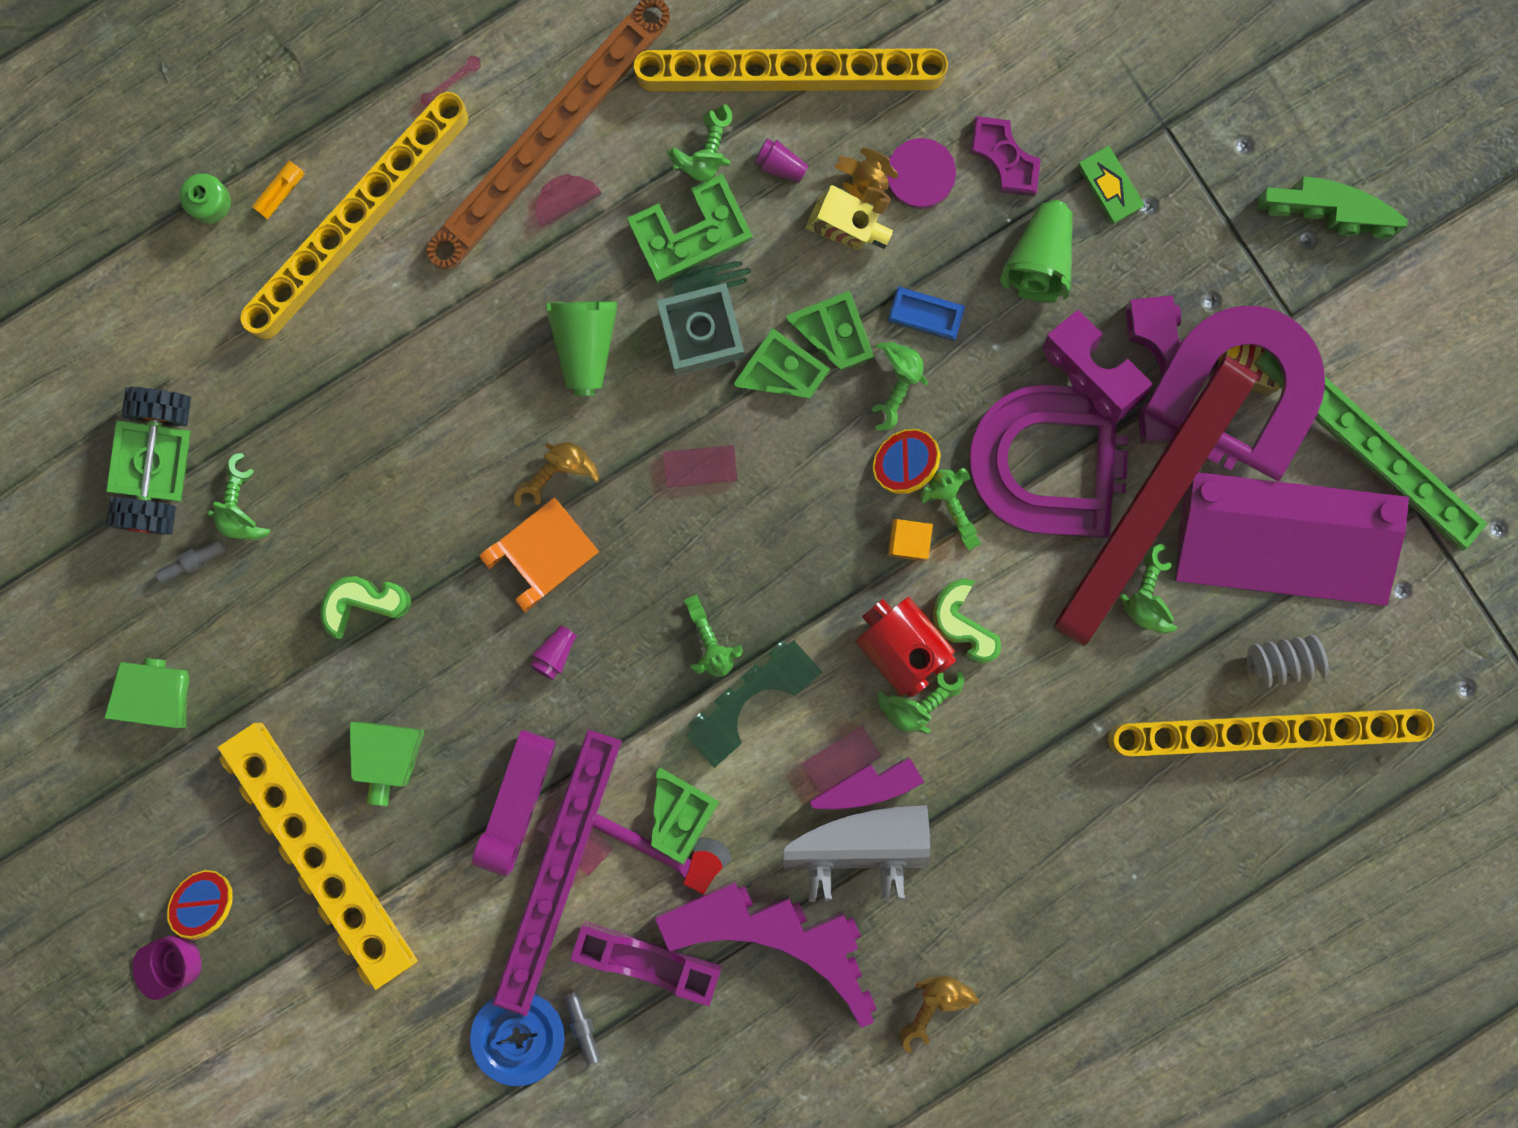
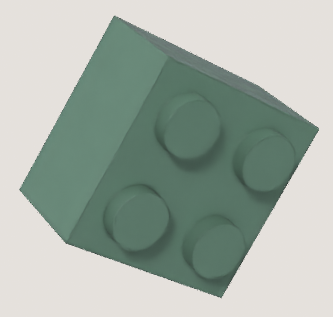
[657,283,744,376]

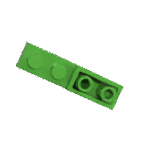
[1258,176,1407,239]

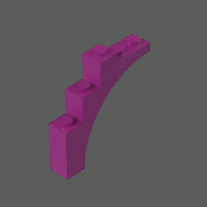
[655,880,877,1028]

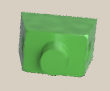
[350,721,424,806]

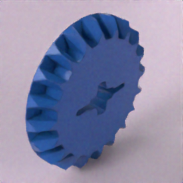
[470,993,565,1086]

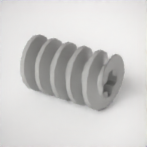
[1247,635,1329,690]

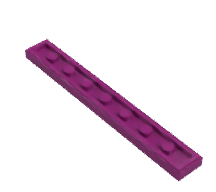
[492,729,622,1016]

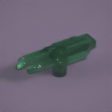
[671,261,751,296]

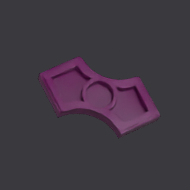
[970,116,1041,196]

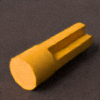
[251,160,305,220]

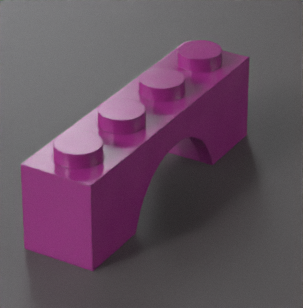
[1124,295,1190,445]
[570,921,721,1006]

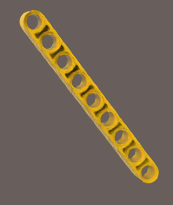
[634,48,948,92]
[240,92,469,340]
[1107,709,1434,756]

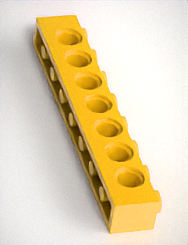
[217,723,418,990]

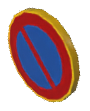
[873,429,941,494]
[167,870,232,940]

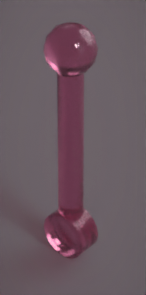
[420,56,481,106]

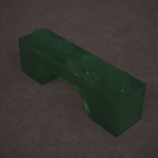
[686,640,822,768]

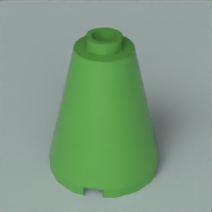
[1000,200,1073,303]
[546,301,617,396]

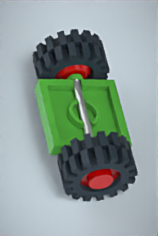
[106,387,191,535]

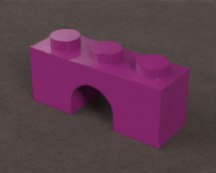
[1042,310,1153,423]

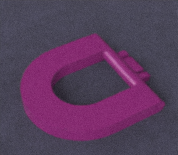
[1144,306,1325,481]
[969,385,1129,538]

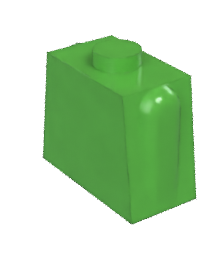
[105,658,189,728]

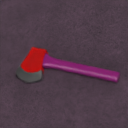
[593,814,732,894]

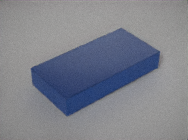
[887,286,965,342]

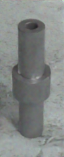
[155,539,226,584]
[564,991,600,1065]

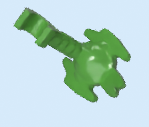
[667,104,732,181]
[872,342,929,431]
[207,453,271,540]
[920,468,981,551]
[1120,544,1178,634]
[684,594,743,677]
[877,672,964,734]

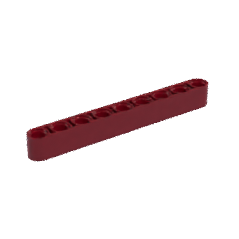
[1053,356,1258,647]

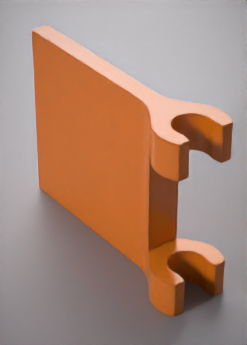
[479,497,599,613]

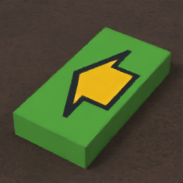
[1077,146,1145,225]

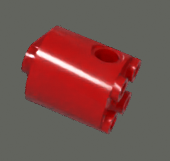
[854,596,957,698]

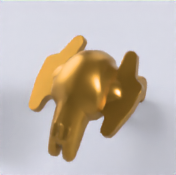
[835,147,898,214]
[514,442,599,507]
[899,975,979,1053]

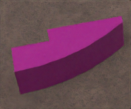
[809,757,925,809]

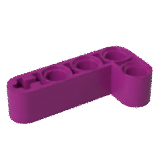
[471,729,556,877]

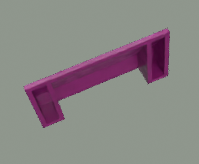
[1175,472,1409,606]

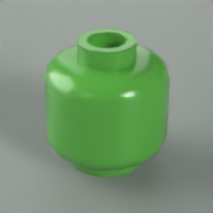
[179,173,231,224]

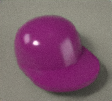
[133,935,202,1000]

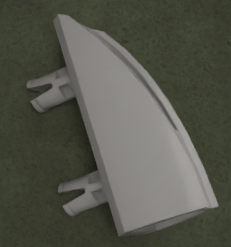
[783,805,930,902]

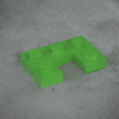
[627,173,753,284]

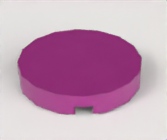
[887,138,956,210]

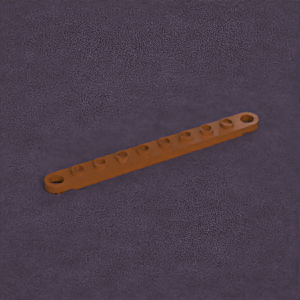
[427,0,670,270]

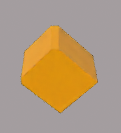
[887,519,933,562]

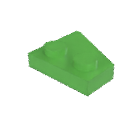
[786,291,875,371]
[734,328,831,398]
[651,767,720,865]

